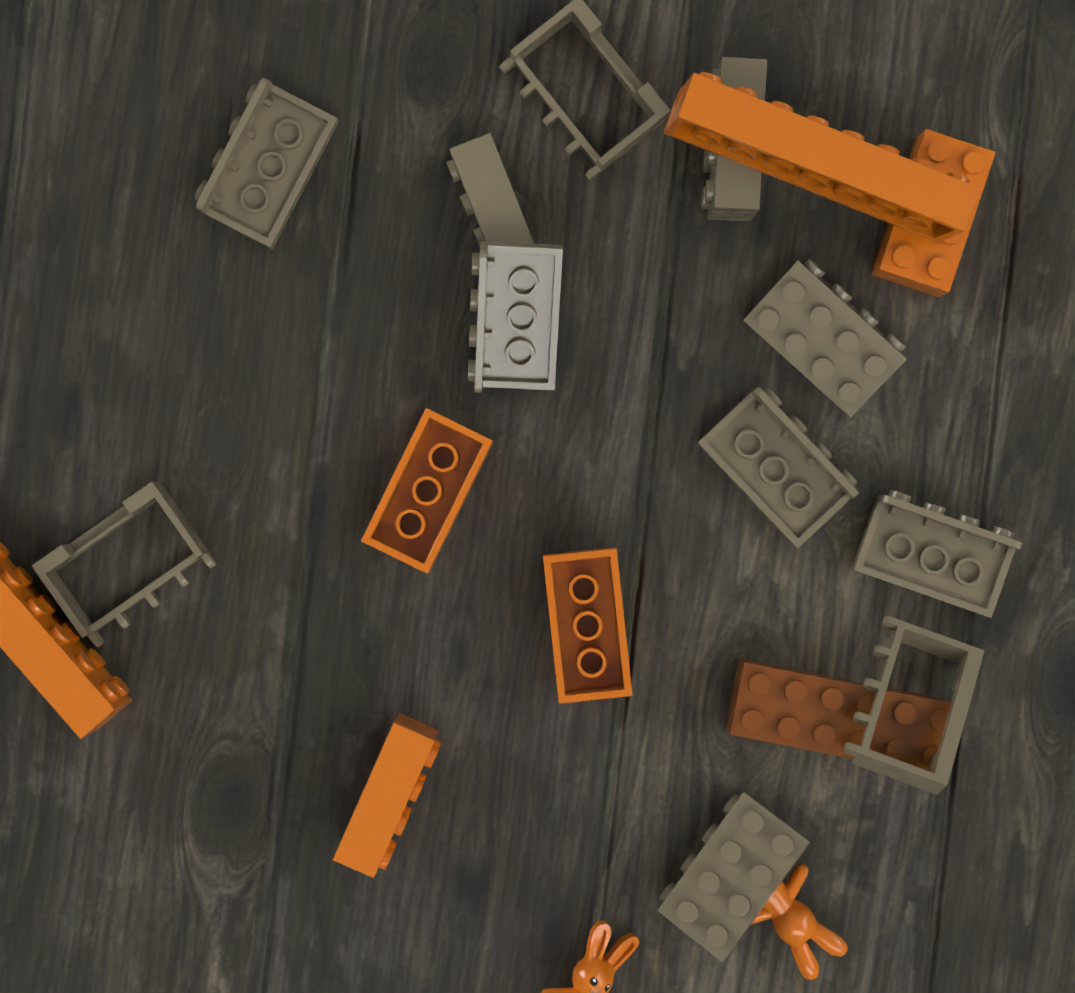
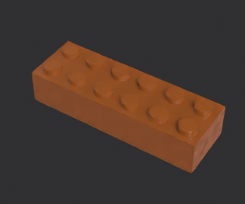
[725,658,952,771]

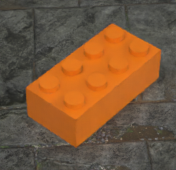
[871,129,996,297]
[361,408,493,574]
[543,547,633,704]
[333,713,442,878]

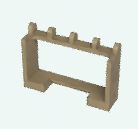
[499,0,671,180]
[32,481,217,647]
[843,616,985,795]

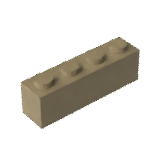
[446,133,534,247]

